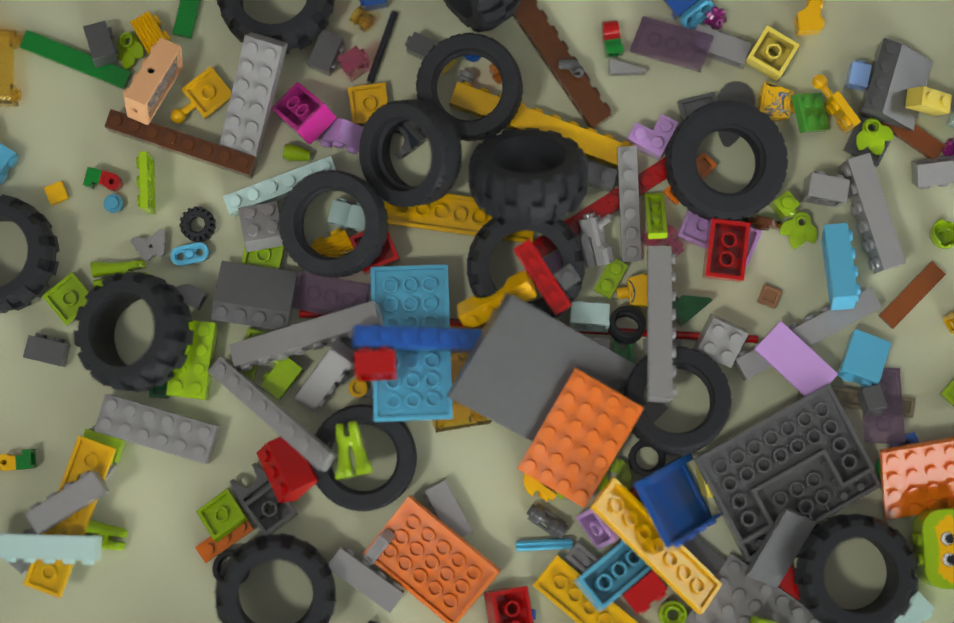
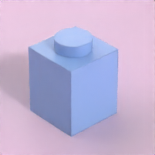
[844,60,872,91]

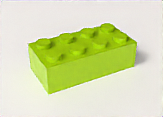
[166,320,219,400]

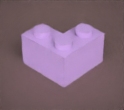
[626,114,679,160]
[315,118,364,154]

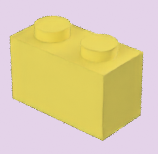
[905,86,952,116]

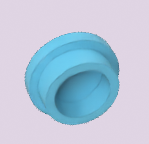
[104,194,123,213]

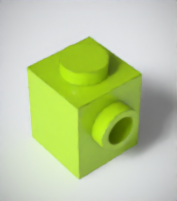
[769,190,800,220]

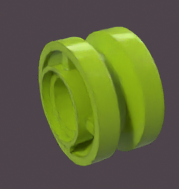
[658,600,687,623]

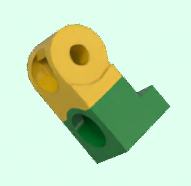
[0,449,36,471]

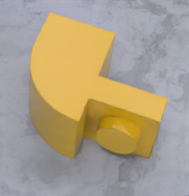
[523,473,557,502]

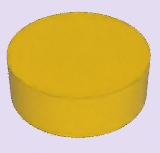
[349,379,368,398]

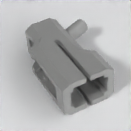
[578,212,615,268]

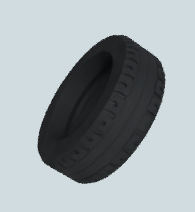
[416,33,523,141]
[359,99,462,207]
[279,170,389,277]
[623,346,732,455]
[311,404,417,511]

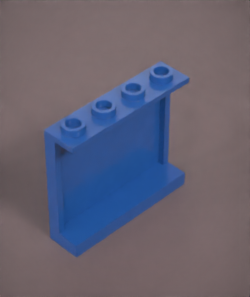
[634,453,722,548]

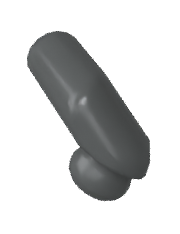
[558,59,584,78]

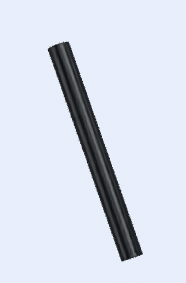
[366,11,399,83]

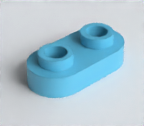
[680,0,715,30]
[170,242,210,266]

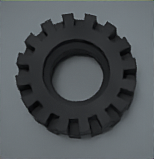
[179,206,216,242]

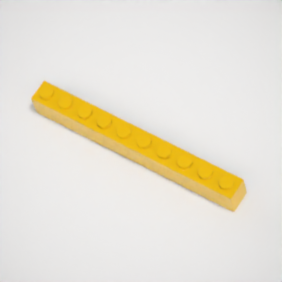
[449,81,633,169]

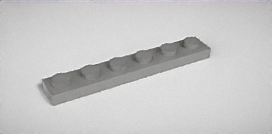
[617,146,641,262]

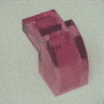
[641,225,684,257]

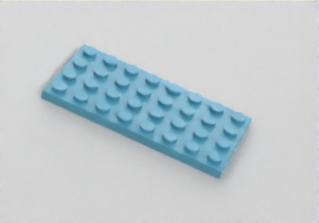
[370,264,453,422]

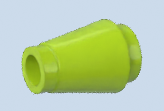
[282,143,311,162]

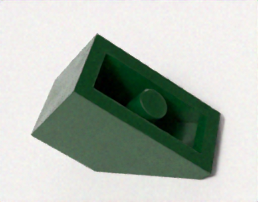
[672,295,713,326]

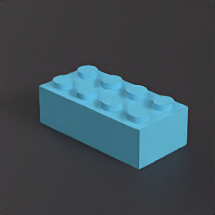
[821,223,860,311]
[573,540,652,612]

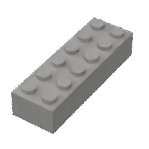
[219,32,288,157]
[838,153,906,274]
[94,394,220,464]

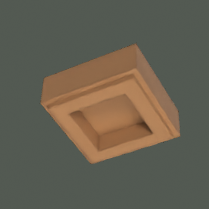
[757,284,782,309]

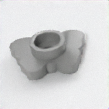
[130,229,166,261]

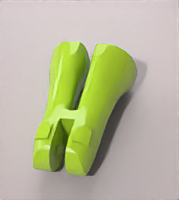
[90,260,147,287]
[336,421,374,479]
[86,519,128,550]

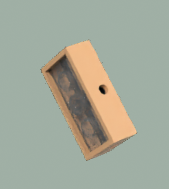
[123,37,183,125]

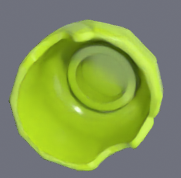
[929,219,954,249]

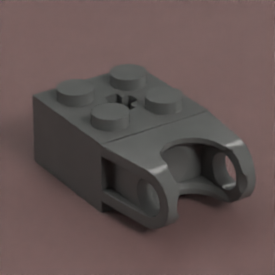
[230,463,299,536]

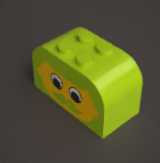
[910,508,954,589]

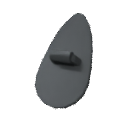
[717,81,755,147]

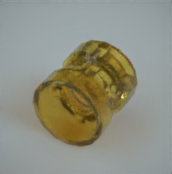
[349,6,376,32]

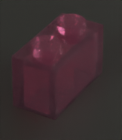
[337,45,370,82]

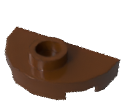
[744,216,782,231]

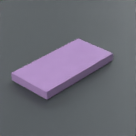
[676,210,762,267]
[754,321,838,397]

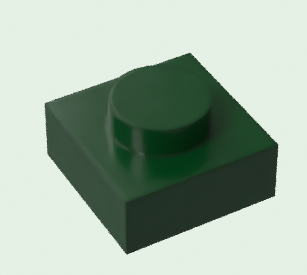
[149,381,169,399]

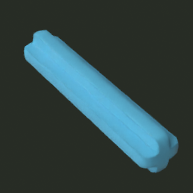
[516,538,573,551]

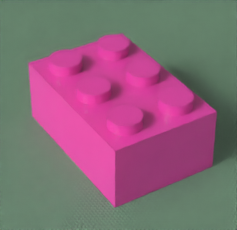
[272,81,337,145]

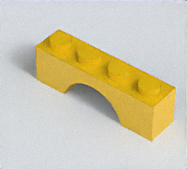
[794,0,824,36]
[457,270,537,329]

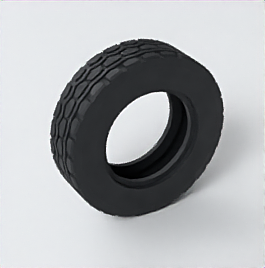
[665,100,788,221]

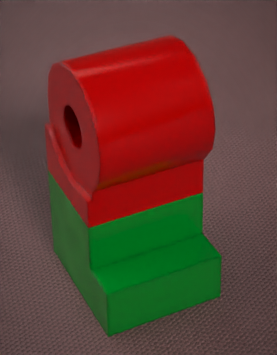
[602,20,624,58]
[83,167,123,192]

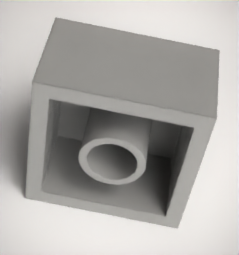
[800,171,850,208]
[238,202,283,252]
[694,313,748,368]

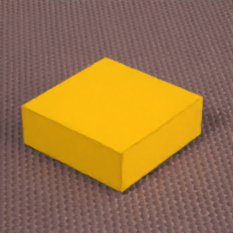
[44,181,70,206]

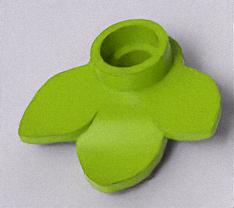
[116,32,144,70]
[856,118,894,155]
[779,212,817,249]

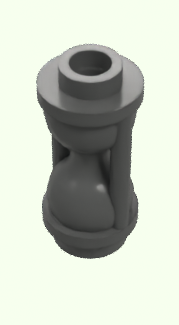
[526,503,569,539]

